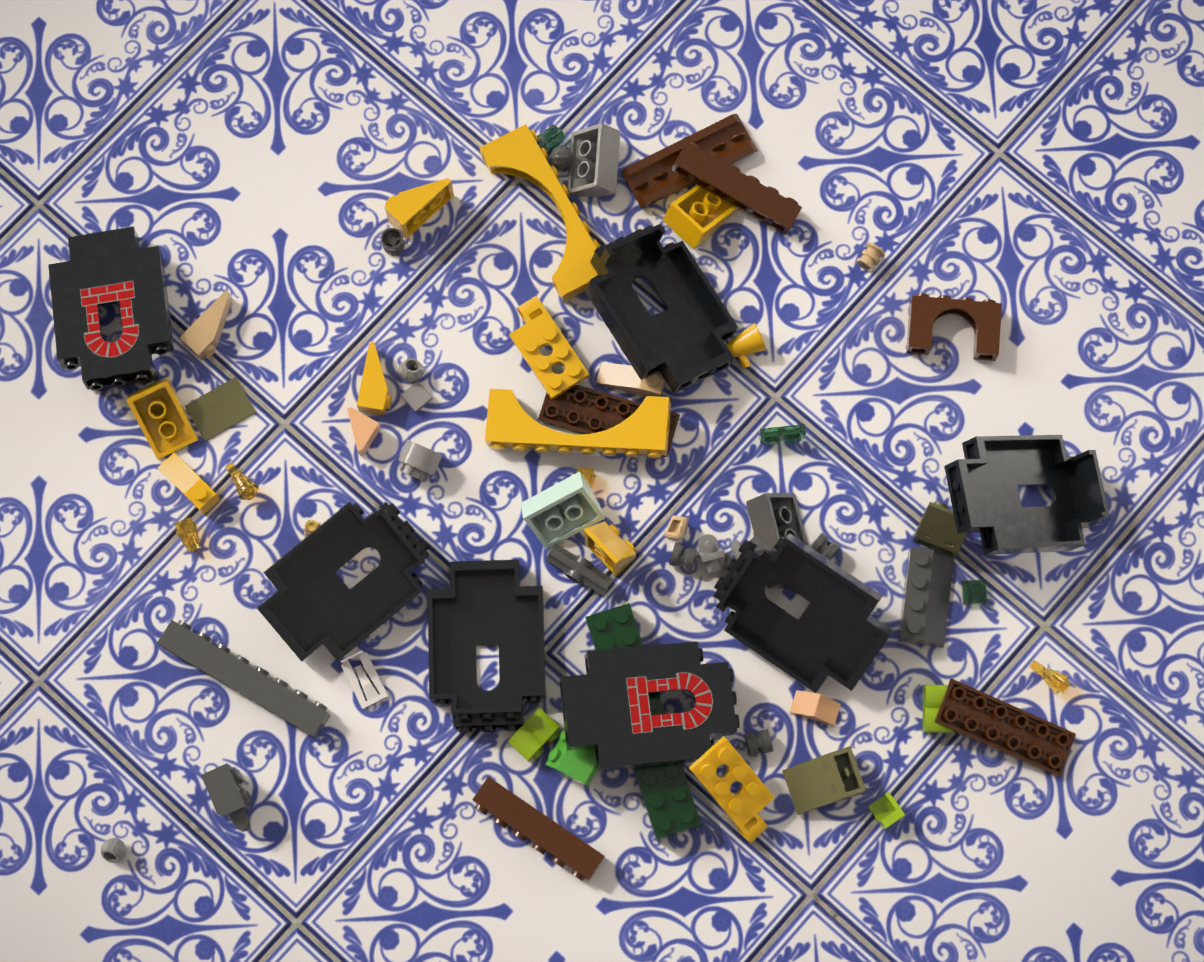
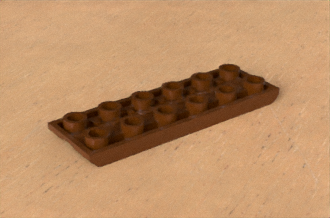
[621,114,758,209]
[538,385,680,457]
[934,678,1076,777]

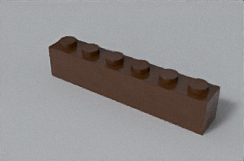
[671,141,802,235]
[472,777,605,881]

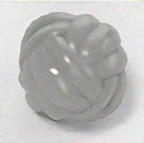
[398,358,424,383]
[101,838,126,863]

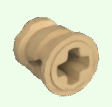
[856,242,885,272]

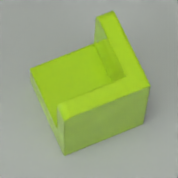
[868,792,905,830]

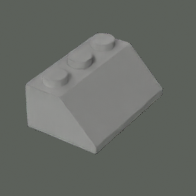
[567,123,620,198]

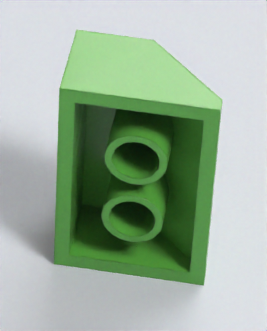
[545,729,597,786]

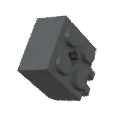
[201,763,253,832]

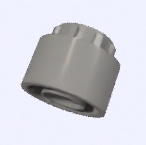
[398,440,443,482]

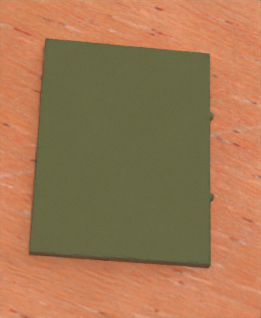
[185,377,256,442]

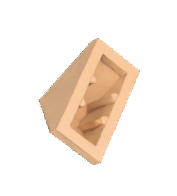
[347,407,381,456]
[790,690,841,726]

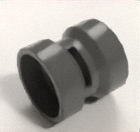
[381,228,405,256]
[811,533,840,561]
[669,543,697,571]
[745,729,773,757]

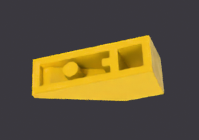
[356,342,392,416]
[158,453,221,515]

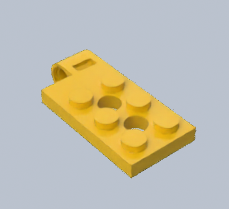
[509,296,590,400]
[689,736,775,843]

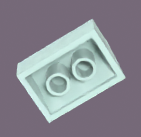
[521,472,605,549]

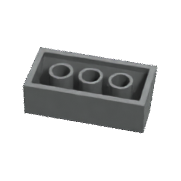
[746,493,808,589]
[898,547,954,648]

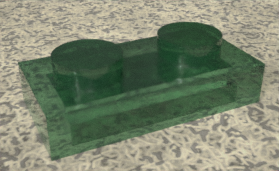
[759,424,806,445]

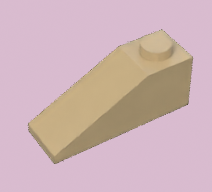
[179,290,233,361]
[596,362,666,397]

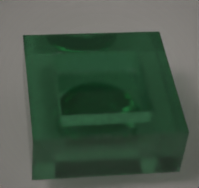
[537,124,566,149]
[961,580,987,605]

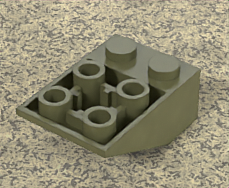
[912,501,967,558]
[782,746,866,815]

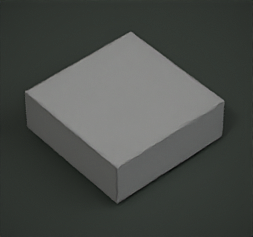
[401,381,433,413]

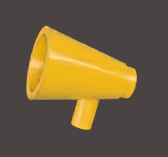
[726,323,767,369]

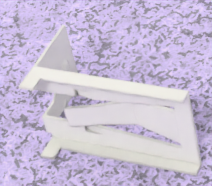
[341,650,388,709]

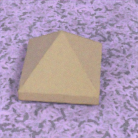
[664,515,689,539]

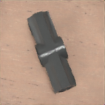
[546,544,614,597]

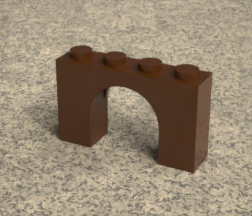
[906,293,1002,361]

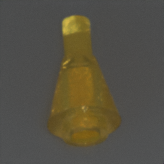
[225,463,259,500]
[1030,660,1071,695]

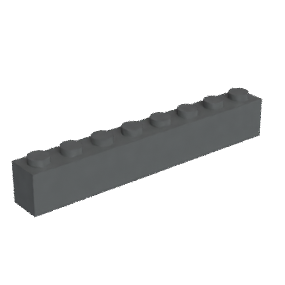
[157,620,331,739]

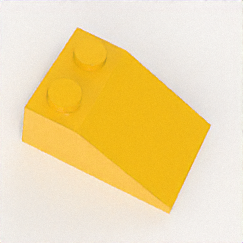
[384,178,454,240]
[662,185,739,249]
[126,376,198,460]
[584,521,636,577]

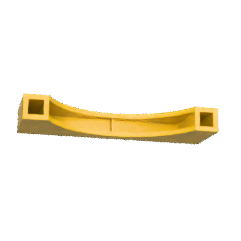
[480,124,600,302]
[485,389,671,458]

